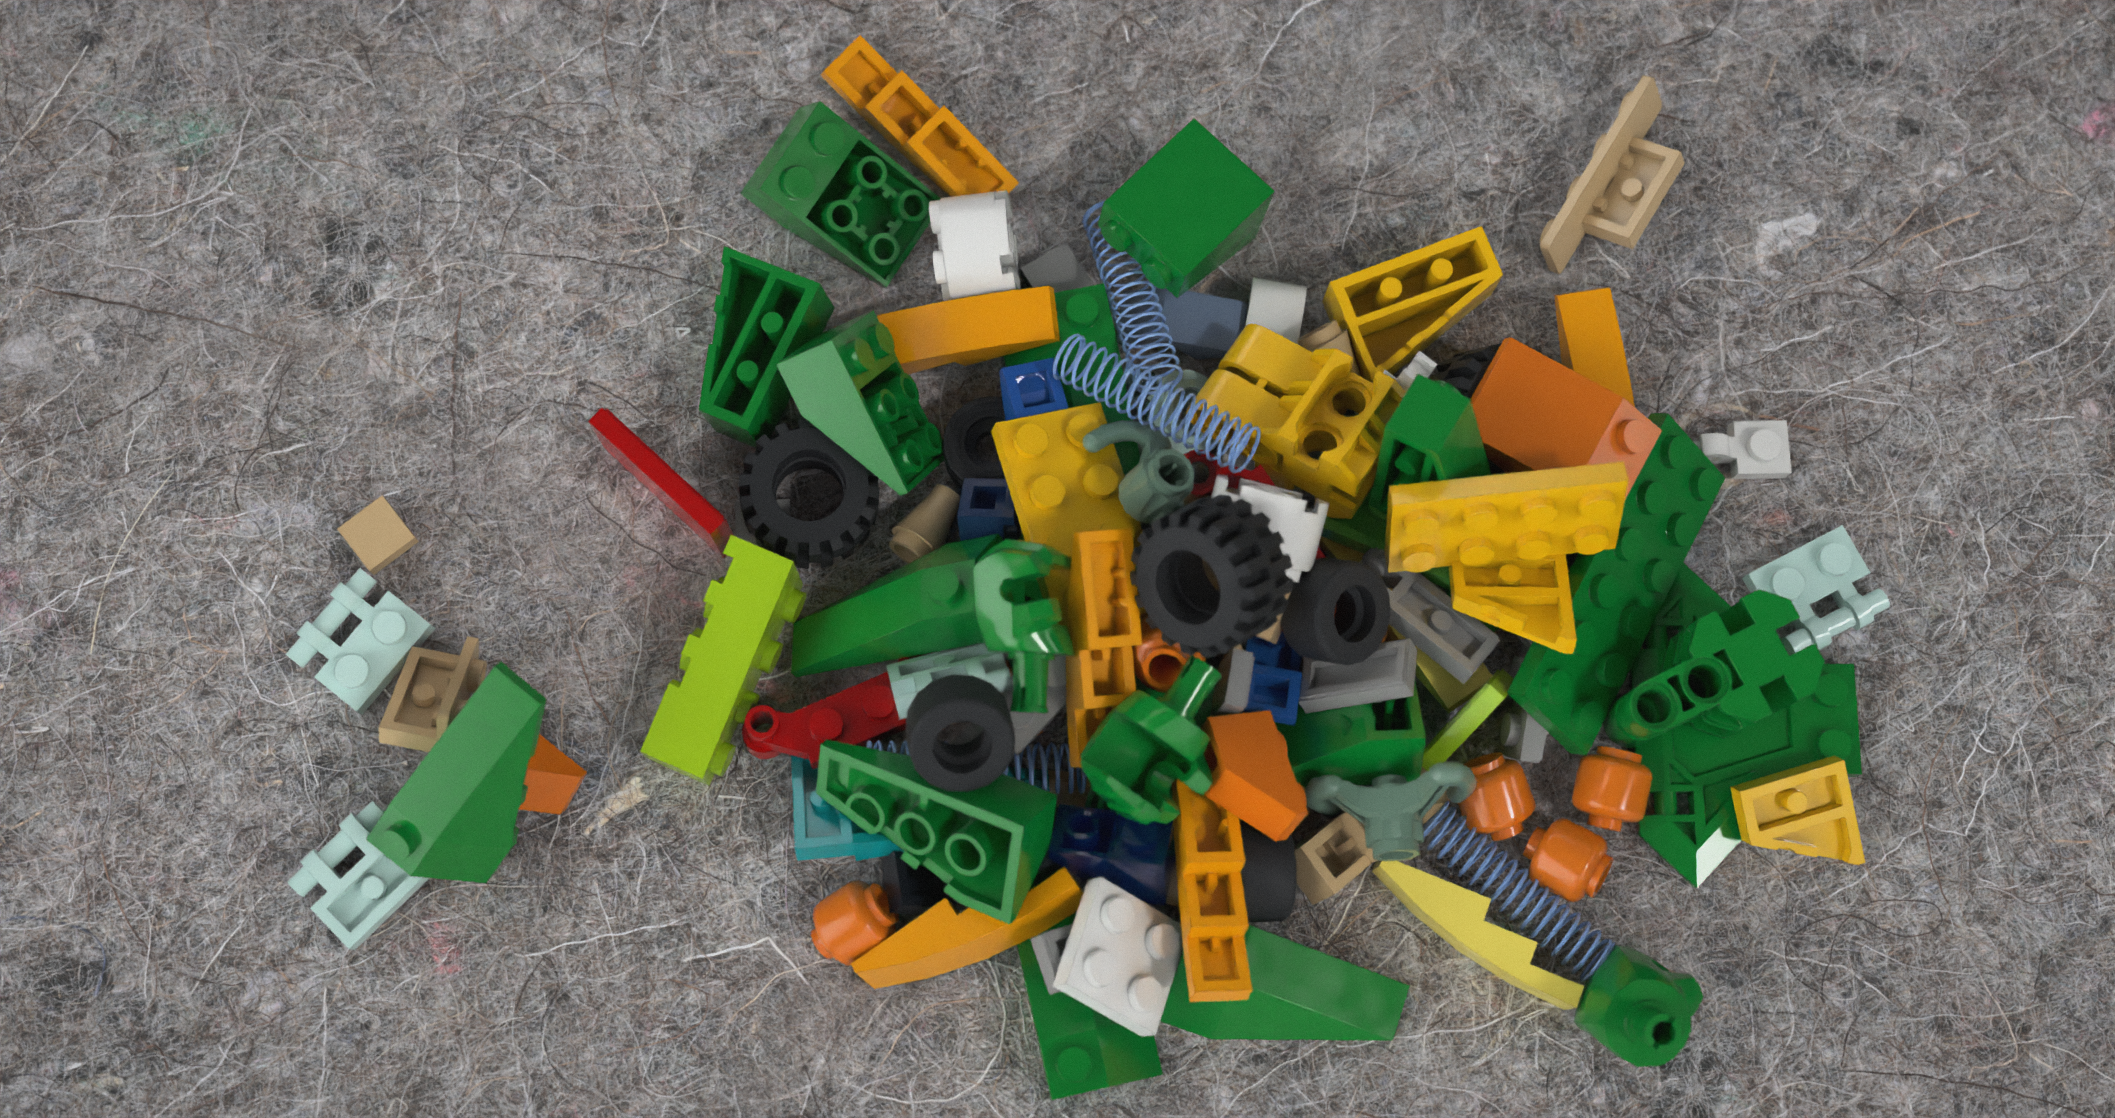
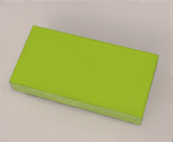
[1422,668,1514,771]

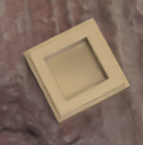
[337,495,419,575]

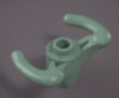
[1083,420,1194,569]
[1304,762,1477,861]

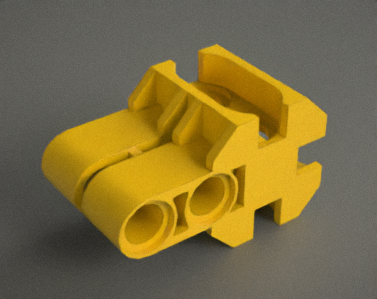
[1186,324,1406,519]

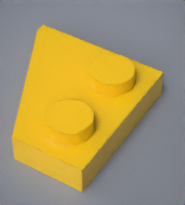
[1448,554,1577,654]
[1730,756,1865,865]

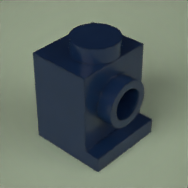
[957,478,1021,541]

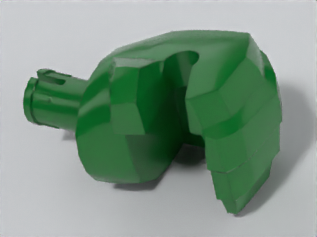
[973,539,1075,713]
[1080,655,1222,825]
[1574,945,1704,1067]

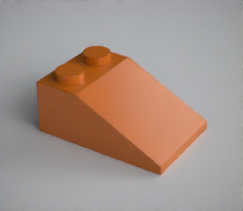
[1471,337,1662,499]

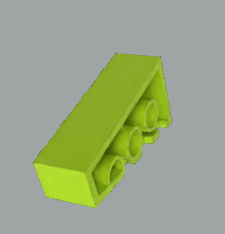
[640,535,807,786]

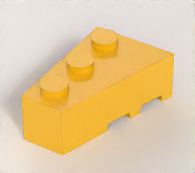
[1322,226,1503,383]

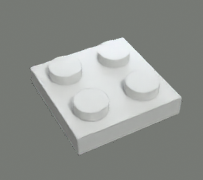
[1053,877,1183,1037]

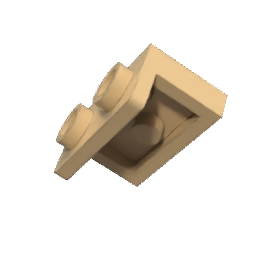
[379,636,487,752]

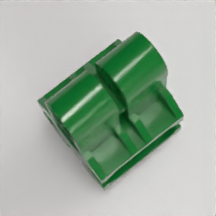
[1603,589,1825,748]

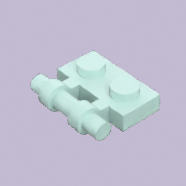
[1742,525,1890,655]
[286,568,436,715]
[886,643,1012,719]
[287,800,429,950]

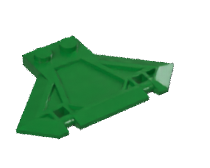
[1629,563,1862,889]

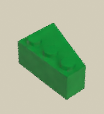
[699,246,835,448]
[1369,374,1492,514]

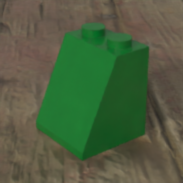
[1098,118,1275,298]

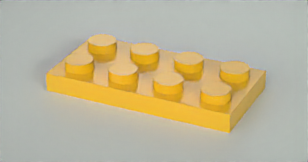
[991,402,1148,626]
[1384,461,1629,573]

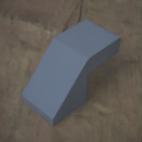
[1116,288,1248,360]

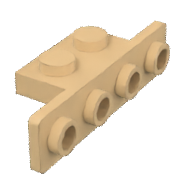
[1540,75,1685,274]

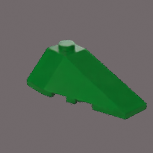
[1003,283,1140,476]
[791,534,1003,677]
[366,661,547,883]
[816,740,1057,924]
[1017,870,1163,1100]
[1160,925,1410,1041]

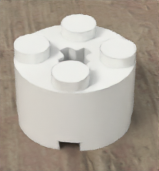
[929,190,1020,301]
[1211,475,1329,582]

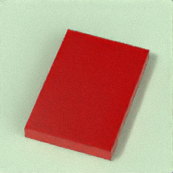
[588,408,733,559]

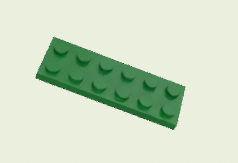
[1507,413,1725,756]

